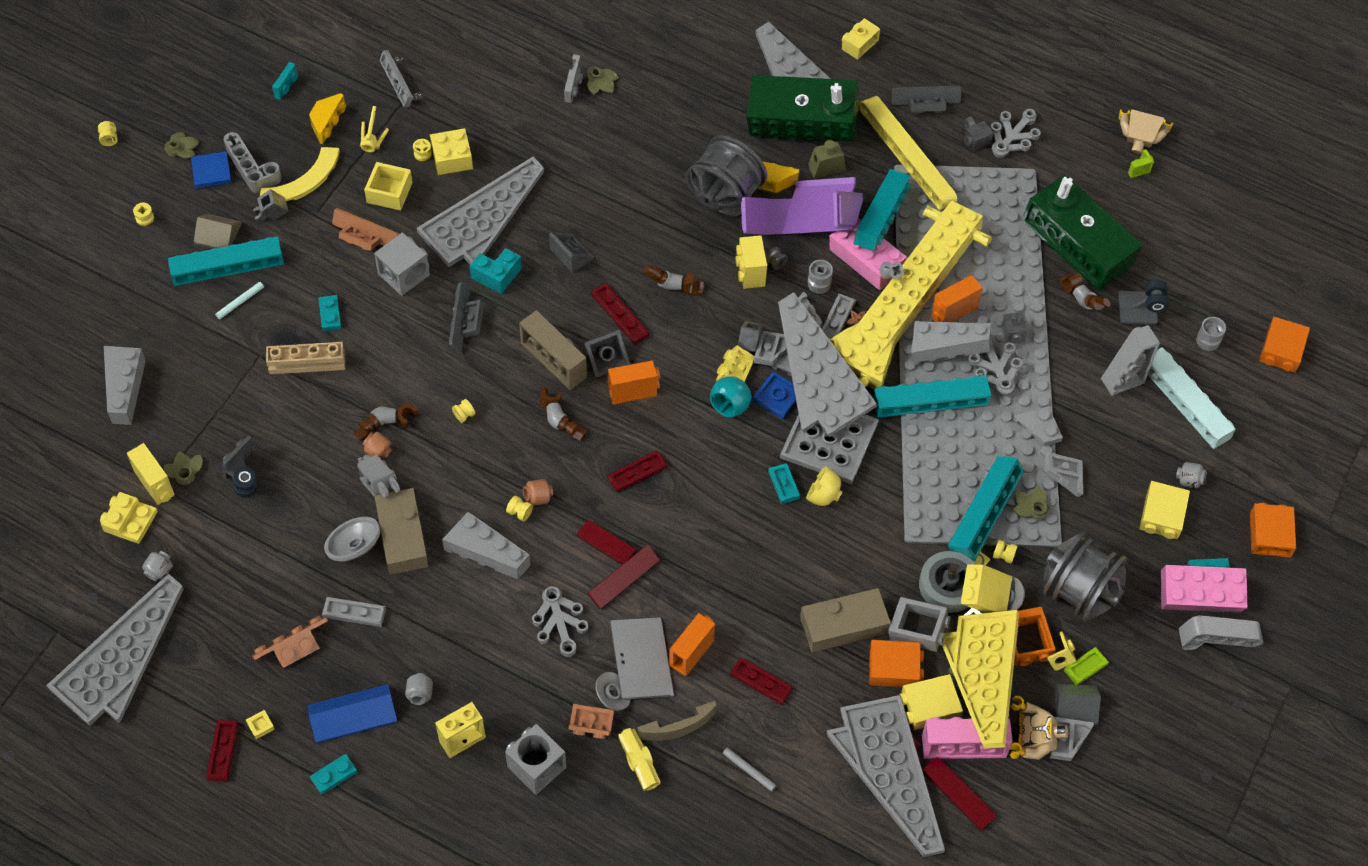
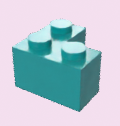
[470,248,522,294]

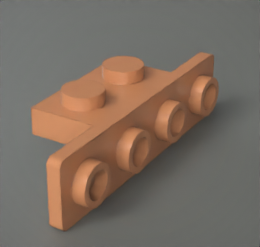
[332,208,399,251]
[252,615,328,668]

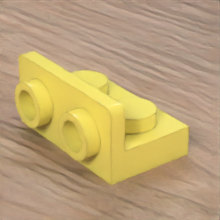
[716,345,755,382]

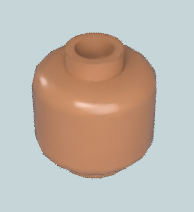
[362,432,392,459]
[523,479,553,506]

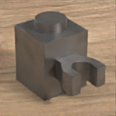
[964,116,993,152]
[253,189,289,223]
[1001,311,1027,343]
[738,320,763,352]

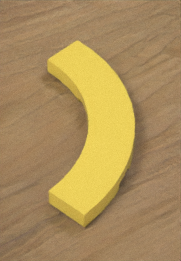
[260,147,340,202]

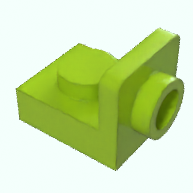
[1128,149,1154,178]

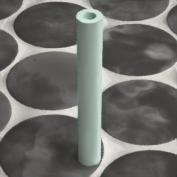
[215,282,264,320]

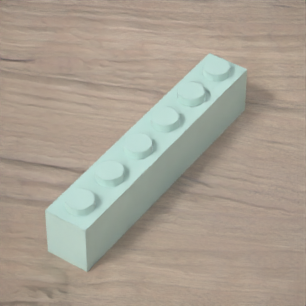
[1148,347,1235,449]

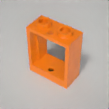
[1014,607,1056,666]

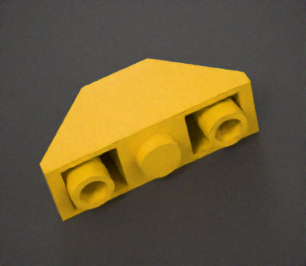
[309,94,346,144]
[758,161,799,193]

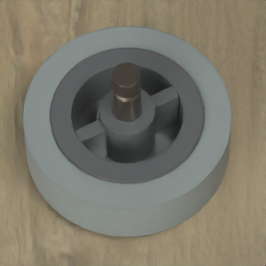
[919,551,976,613]

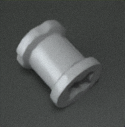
[880,262,904,279]

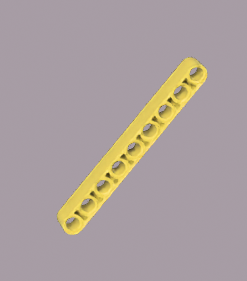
[859,96,957,210]

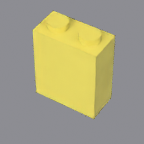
[127,443,175,505]
[1139,481,1190,539]
[961,565,1012,613]
[899,674,963,730]

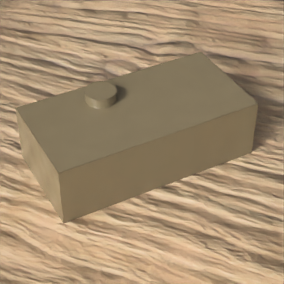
[519,310,587,390]
[374,488,429,575]
[800,588,891,652]

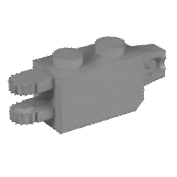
[357,455,400,497]

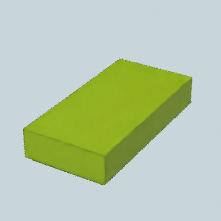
[1064,647,1109,685]

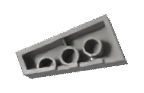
[911,321,991,365]
[1101,325,1160,396]
[104,346,146,425]
[442,512,530,579]

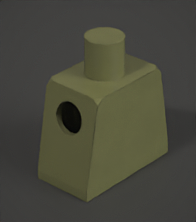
[808,140,846,179]

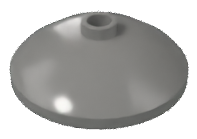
[324,517,380,561]

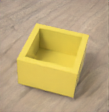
[430,128,473,175]
[364,162,412,211]
[735,236,767,289]

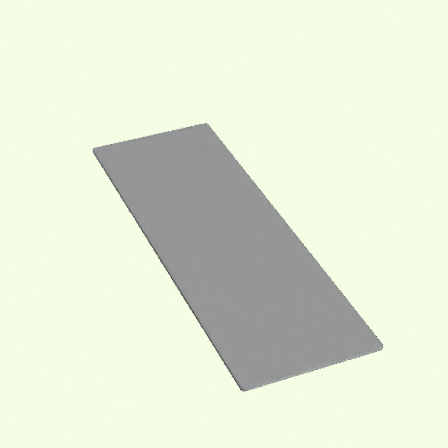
[894,165,1062,548]

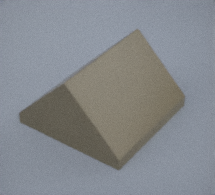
[194,214,242,248]

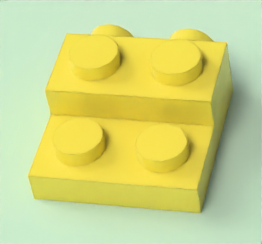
[100,492,158,544]

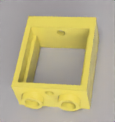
[435,702,486,758]

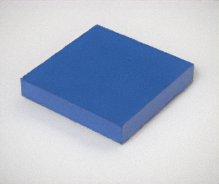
[191,151,232,189]
[752,371,797,419]

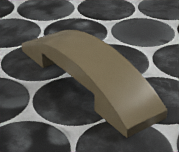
[637,701,717,741]

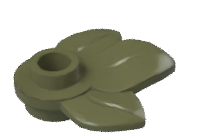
[586,66,619,95]
[164,132,199,158]
[164,452,203,485]
[1013,486,1048,519]

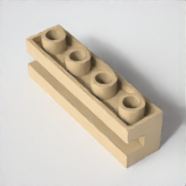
[266,342,345,374]

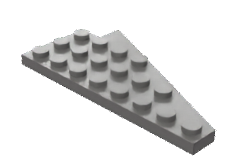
[756,22,859,110]
[417,157,544,267]
[778,292,877,437]
[46,574,183,726]
[826,695,945,857]

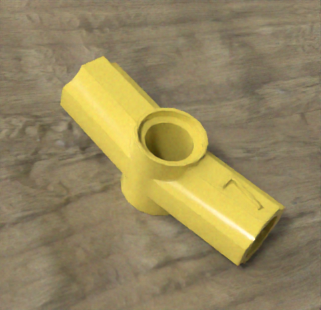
[619,728,661,791]

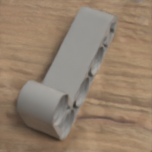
[224,132,282,193]
[1179,616,1263,650]

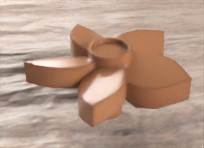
[846,311,865,325]

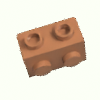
[568,704,615,739]

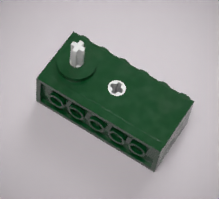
[746,75,859,142]
[1022,174,1143,291]

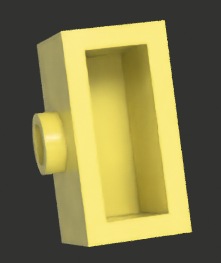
[842,18,880,60]

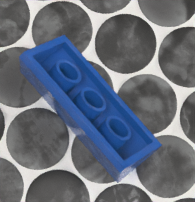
[307,684,397,744]

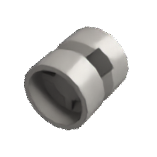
[807,260,833,294]
[1196,317,1226,351]

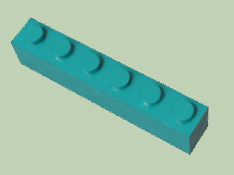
[853,169,911,251]
[168,237,284,286]
[873,376,991,418]
[948,456,1024,561]

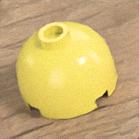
[806,466,842,506]

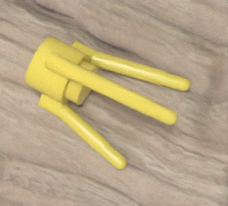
[360,106,389,152]

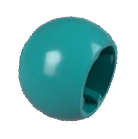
[710,376,751,418]

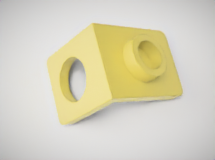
[1048,632,1076,671]

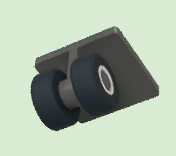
[1118,280,1169,325]
[222,435,257,497]

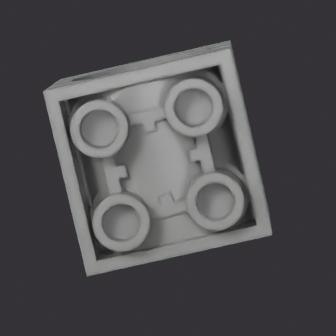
[374,232,430,296]
[505,724,566,795]

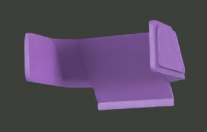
[741,177,863,235]

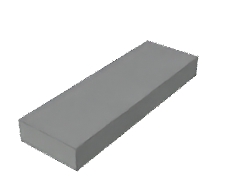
[822,294,856,339]
[322,597,386,627]

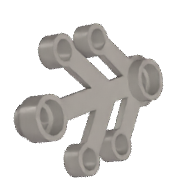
[990,109,1041,158]
[968,335,1022,395]
[532,586,588,657]

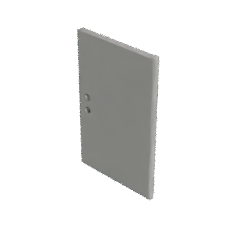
[610,617,674,700]

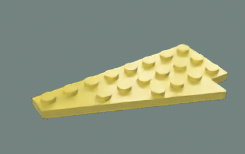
[942,610,1019,749]

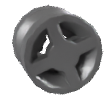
[765,247,788,270]

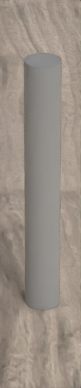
[723,747,777,792]

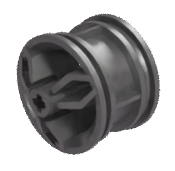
[685,135,767,217]
[1042,531,1127,623]

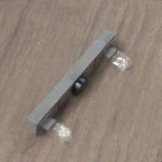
[379,50,424,107]

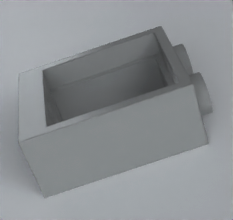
[889,597,950,652]

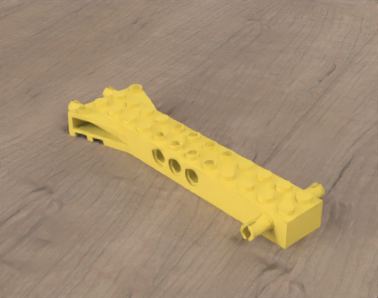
[829,200,992,389]

